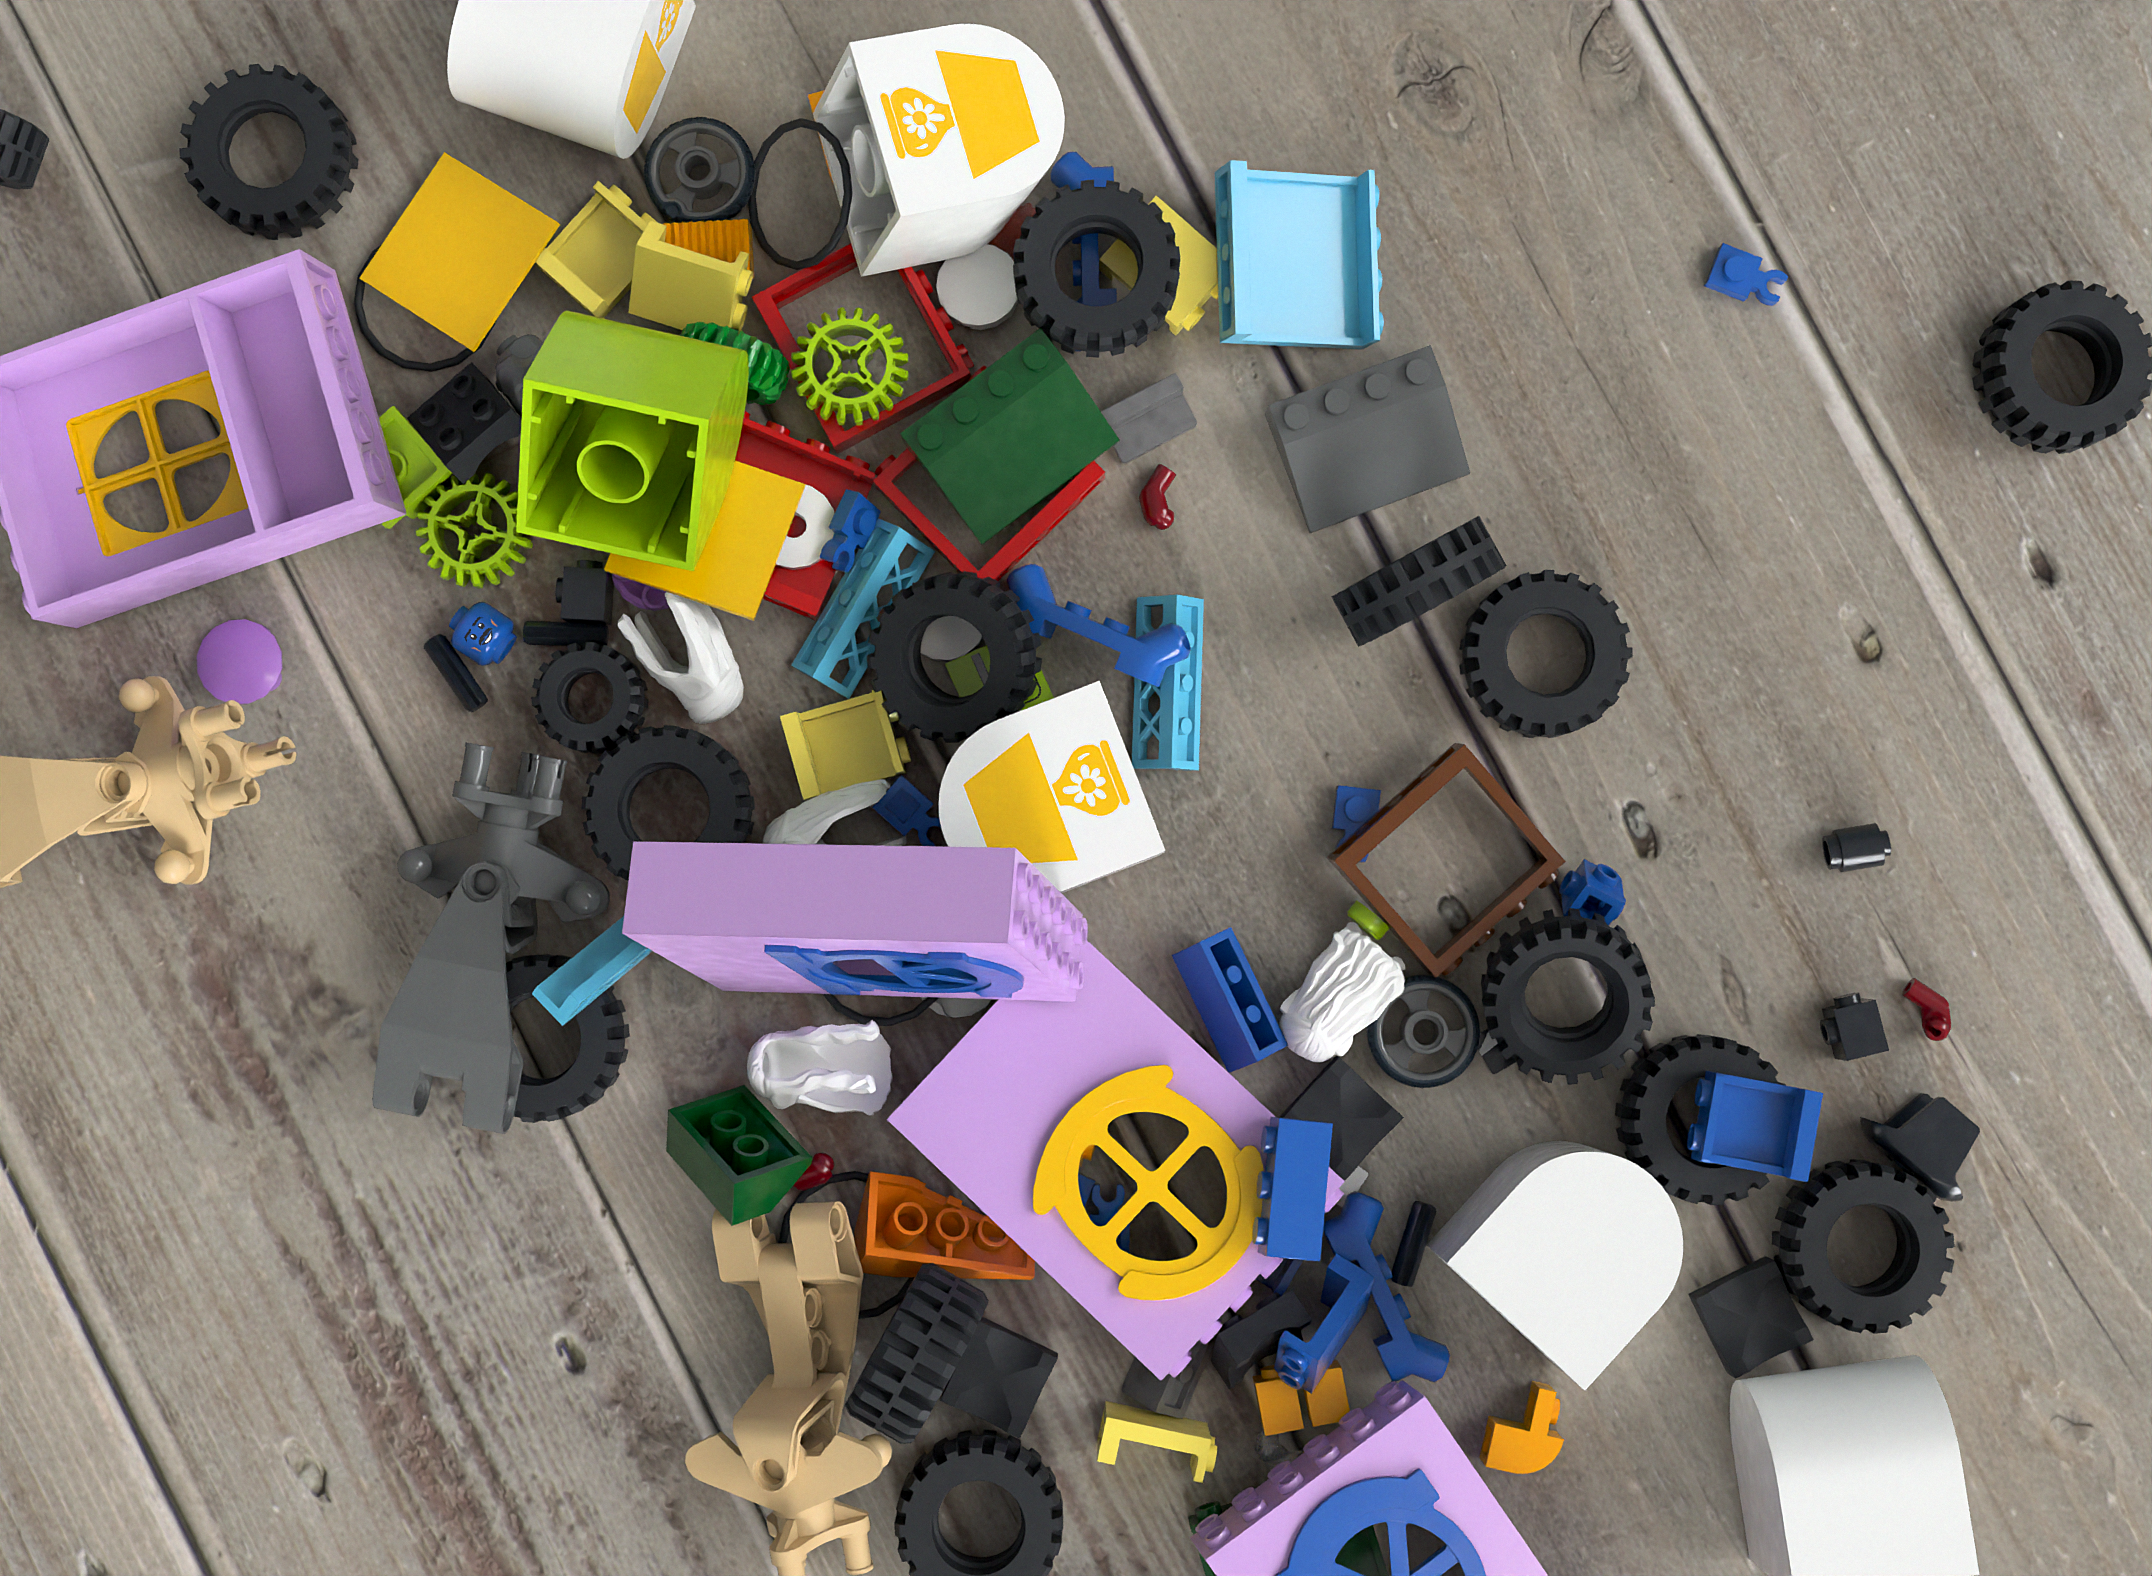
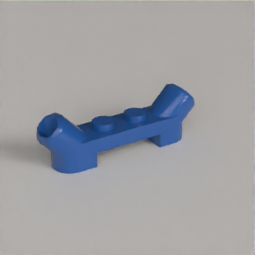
[1050,152,1117,352]
[1006,564,1191,687]
[1323,1191,1450,1382]

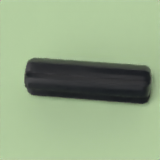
[523,621,609,646]
[424,634,488,712]
[1390,1201,1437,1287]

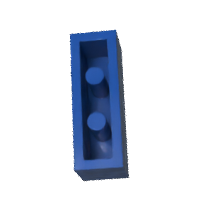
[1172,927,1288,1073]
[1252,1116,1333,1261]

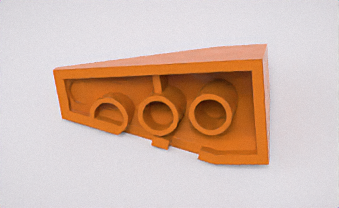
[854,1171,1035,1280]

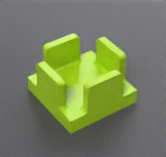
[379,406,453,529]

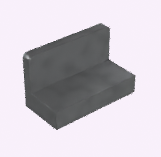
[1101,372,1197,464]
[1121,1337,1217,1419]

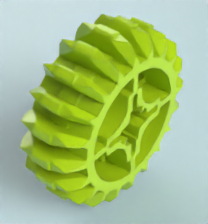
[791,307,909,425]
[416,473,533,589]

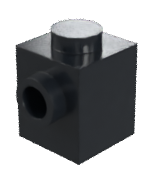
[555,560,614,625]
[1820,993,1889,1061]

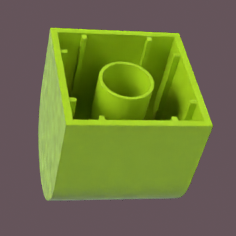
[516,311,749,571]

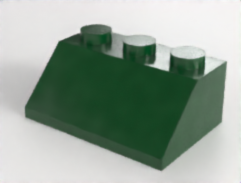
[666,1085,812,1226]

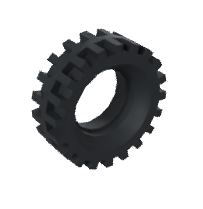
[179,64,359,240]
[1331,516,1507,647]
[1459,570,1633,738]
[1481,908,1655,1085]

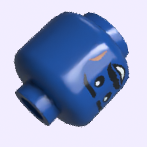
[449,602,517,666]

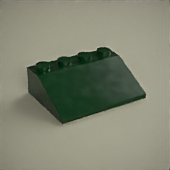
[900,328,1120,545]

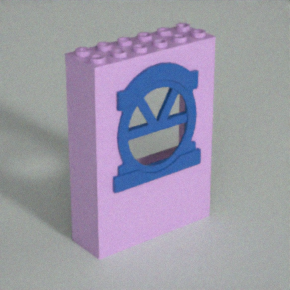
[622,841,1088,1002]
[1190,1380,1548,1576]

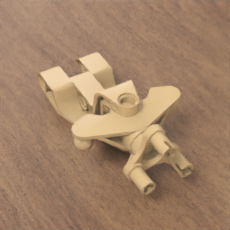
[0,676,296,888]
[685,1201,892,1576]

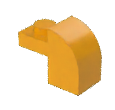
[1479,1381,1564,1474]

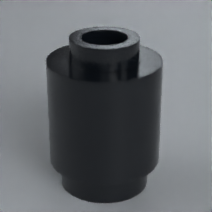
[1822,823,1891,872]

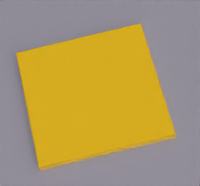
[359,152,560,352]
[604,461,806,621]

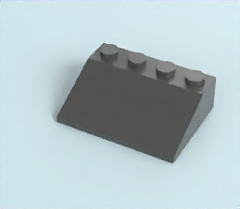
[1265,345,1470,533]

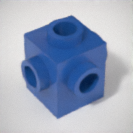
[1559,859,1626,926]

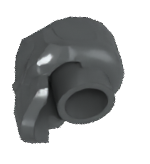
[495,334,543,417]

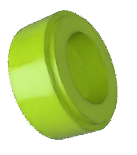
[1347,900,1390,940]

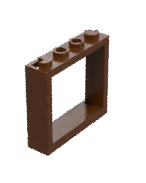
[1326,743,1566,977]

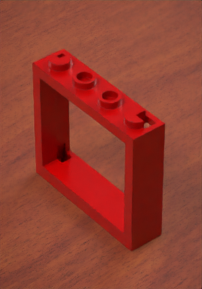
[752,243,974,454]
[873,365,1105,581]

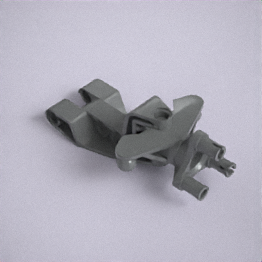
[372,742,610,1134]

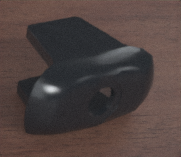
[1860,1093,1980,1202]

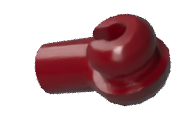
[1139,464,1176,530]
[1902,978,1951,1041]
[792,1153,835,1191]

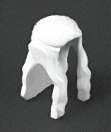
[618,592,744,724]
[763,779,907,846]
[1279,922,1405,1062]
[747,1020,893,1116]

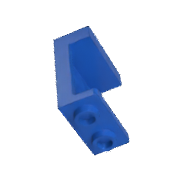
[1687,1071,1823,1182]
[1274,1254,1375,1394]

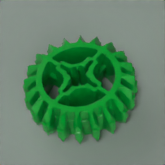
[680,322,790,405]

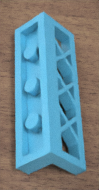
[791,518,935,699]
[1132,595,1204,771]
[532,916,652,1026]

